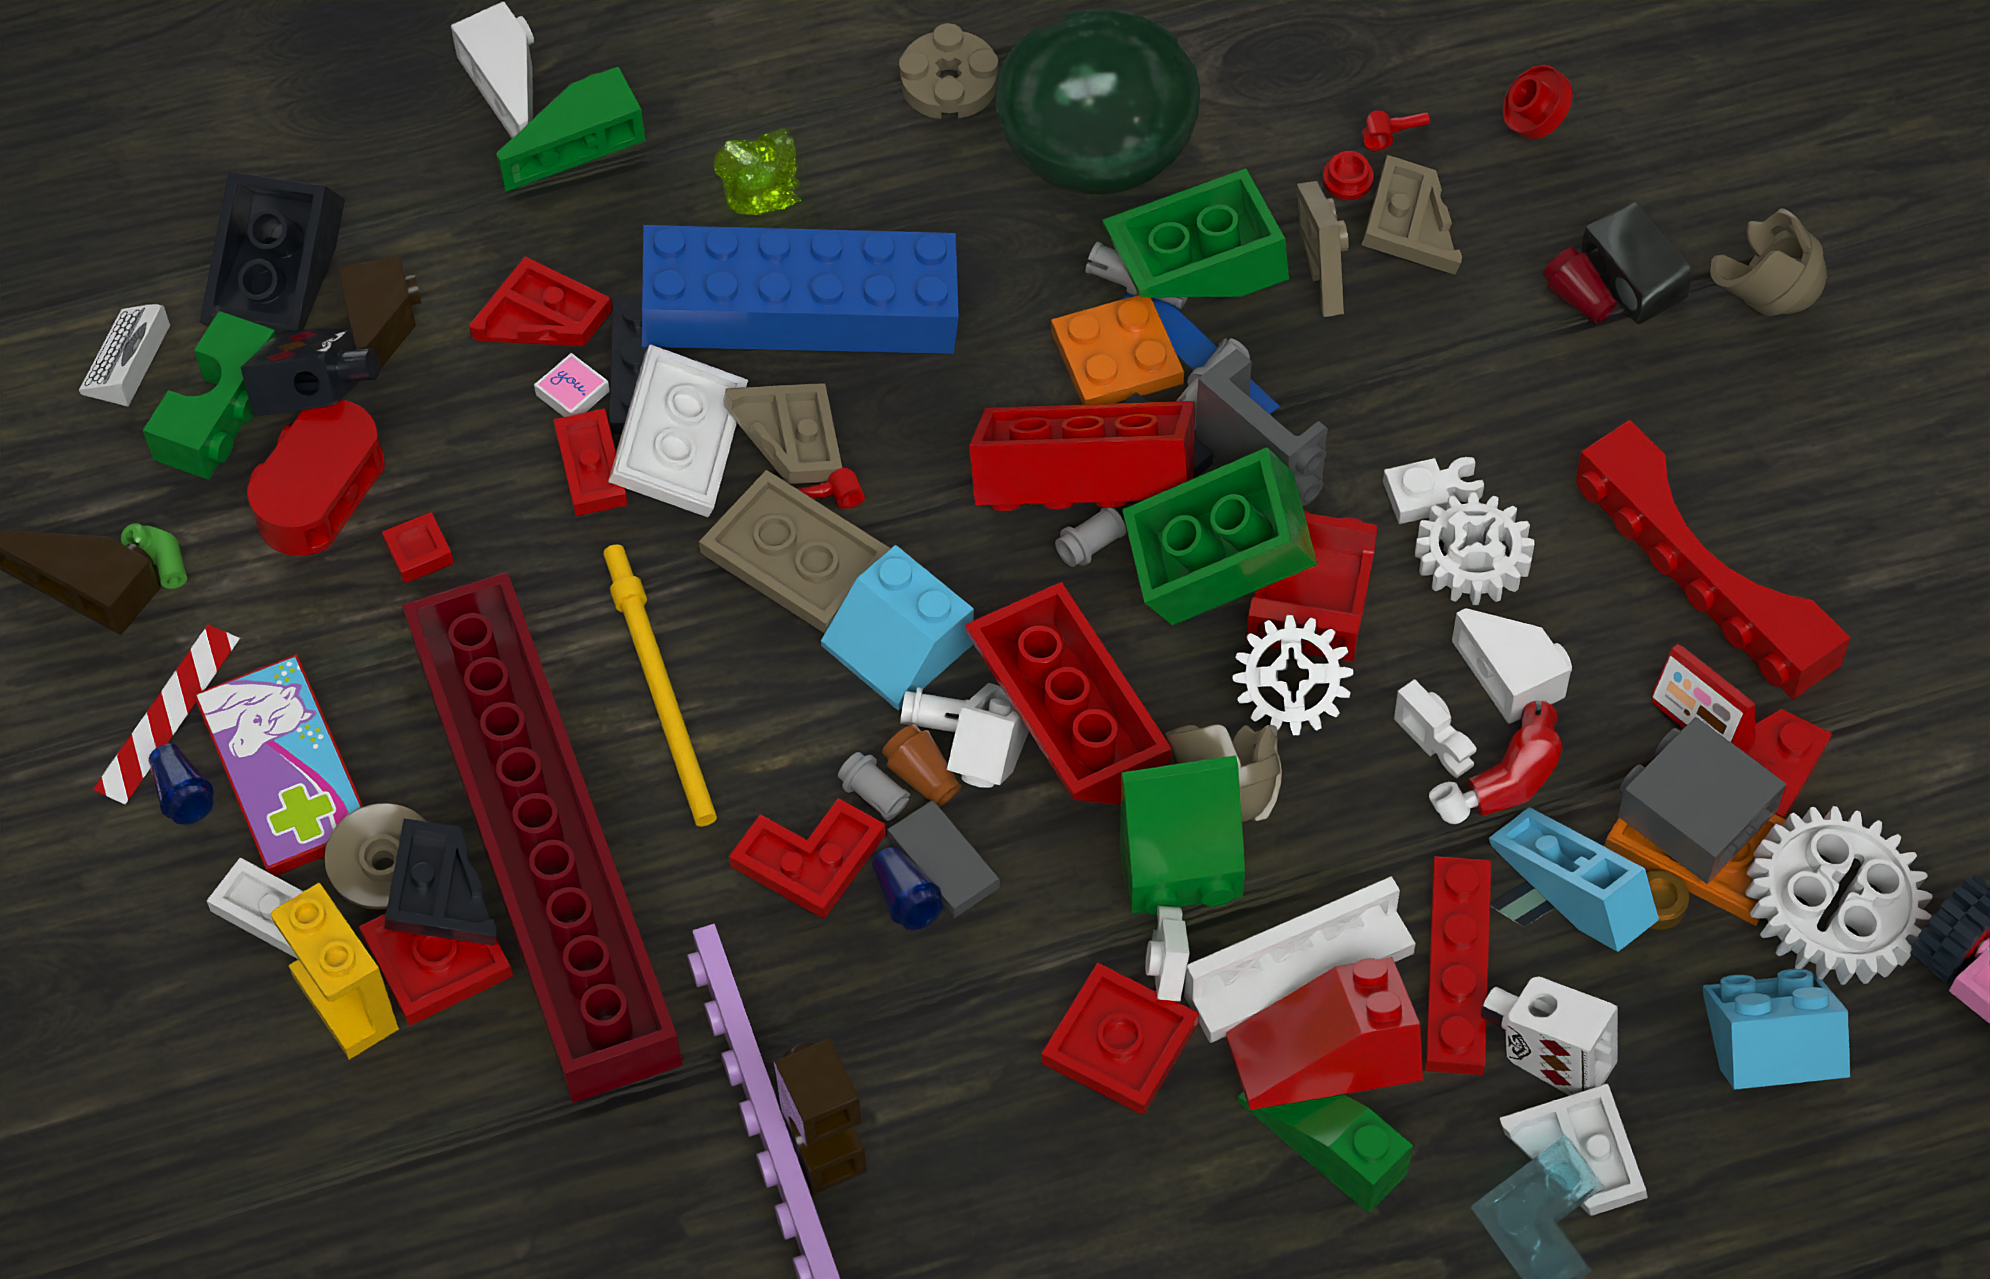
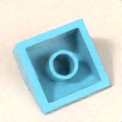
[821,545,974,711]

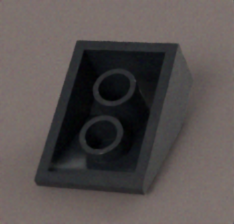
[200,172,345,334]

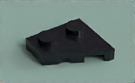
[384,818,497,946]

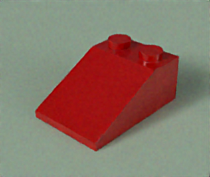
[1226,957,1423,1110]

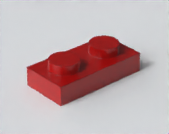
[553,409,628,516]

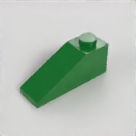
[496,67,646,192]
[1237,1092,1413,1214]

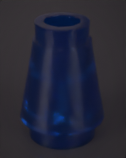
[148,744,214,825]
[872,847,943,930]

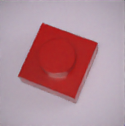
[382,512,454,584]

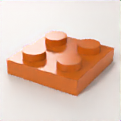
[1051,295,1184,405]

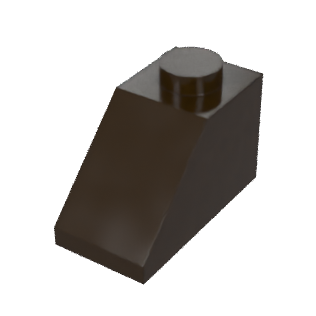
[339,255,421,371]

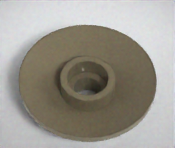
[325,803,427,909]

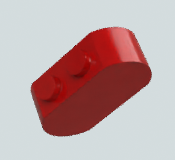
[247,400,385,556]

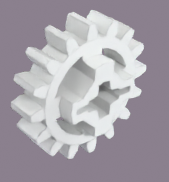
[1415,493,1534,605]
[1233,615,1353,735]

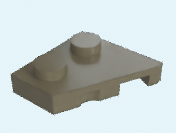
[1362,155,1462,275]
[723,383,842,484]

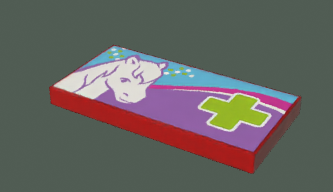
[193,654,363,876]

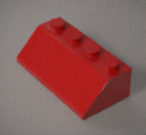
[969,401,1195,511]
[965,582,1172,805]

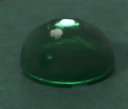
[996,9,1200,195]

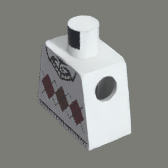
[1481,976,1618,1096]

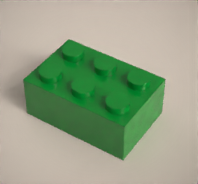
[1122,447,1318,626]

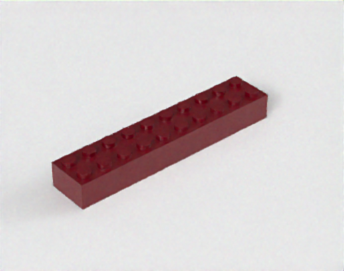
[402,572,683,1103]

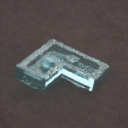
[1470,1135,1605,1279]

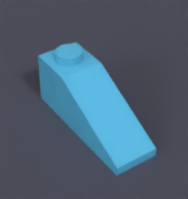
[1489,807,1659,952]

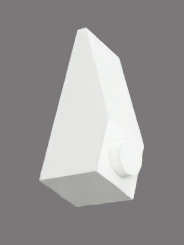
[451,1,534,138]

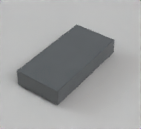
[887,800,1000,918]

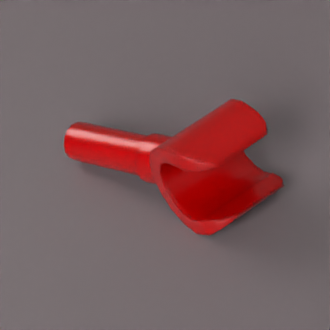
[1362,110,1430,151]
[797,468,865,509]

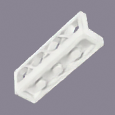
[1184,876,1415,1043]

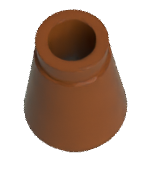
[882,724,961,807]

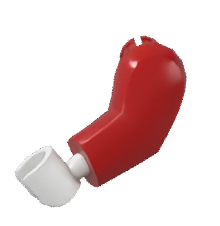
[1429,701,1563,824]

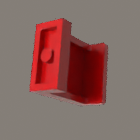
[1246,510,1378,662]

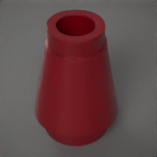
[1542,247,1618,324]

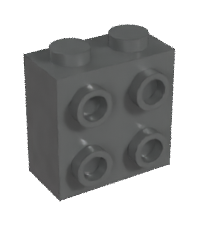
[1618,717,1786,884]

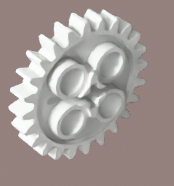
[1745,806,1933,985]

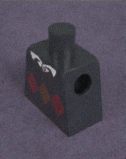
[240,329,379,416]

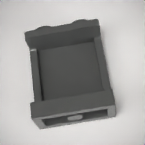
[1195,349,1328,506]

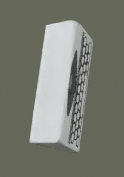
[79,304,170,407]

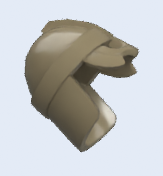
[1710,208,1827,316]
[1165,725,1282,822]

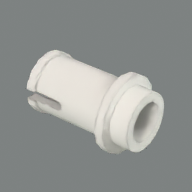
[900,687,969,732]

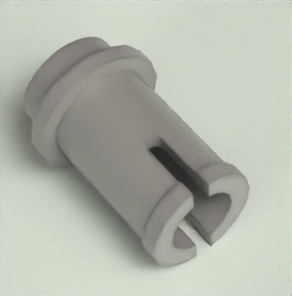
[1055,508,1126,567]
[838,752,910,821]

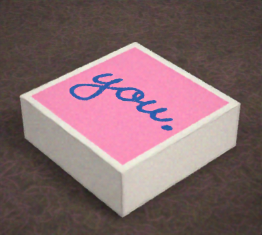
[534,353,610,417]

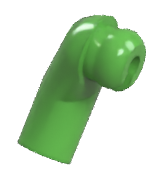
[121,523,187,589]

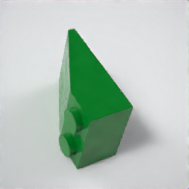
[1102,168,1289,298]
[1119,755,1245,915]

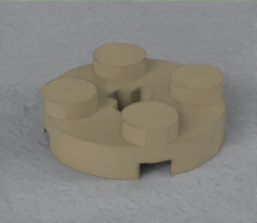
[899,23,999,119]

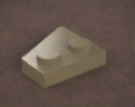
[1297,181,1349,317]

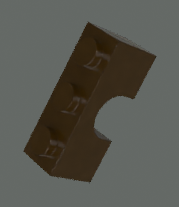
[774,1038,867,1195]

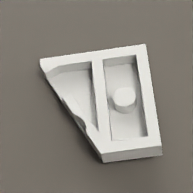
[1500,1084,1648,1216]

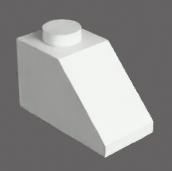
[1452,608,1572,724]
[947,683,1029,787]

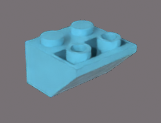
[1703,969,1850,1089]

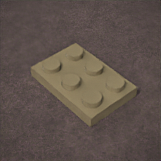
[699,470,891,633]

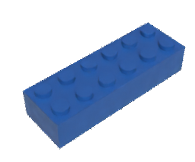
[642,225,959,354]

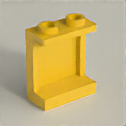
[271,882,399,1060]

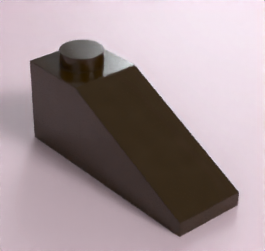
[0,530,160,635]

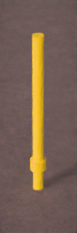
[603,544,717,827]

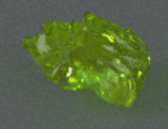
[713,128,801,215]

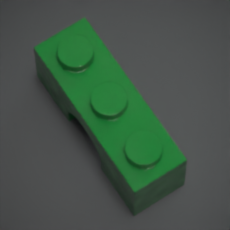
[143,311,276,480]

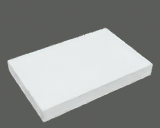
[608,344,748,517]

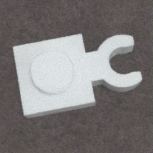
[1383,457,1484,524]
[1394,679,1477,778]
[1145,905,1189,1001]

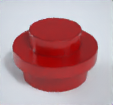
[1323,151,1374,200]

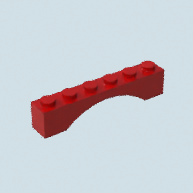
[1575,420,1851,700]

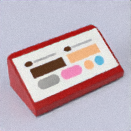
[1652,644,1756,750]

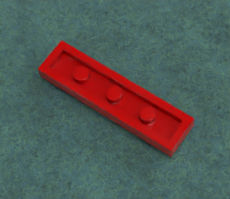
[1425,856,1491,1076]

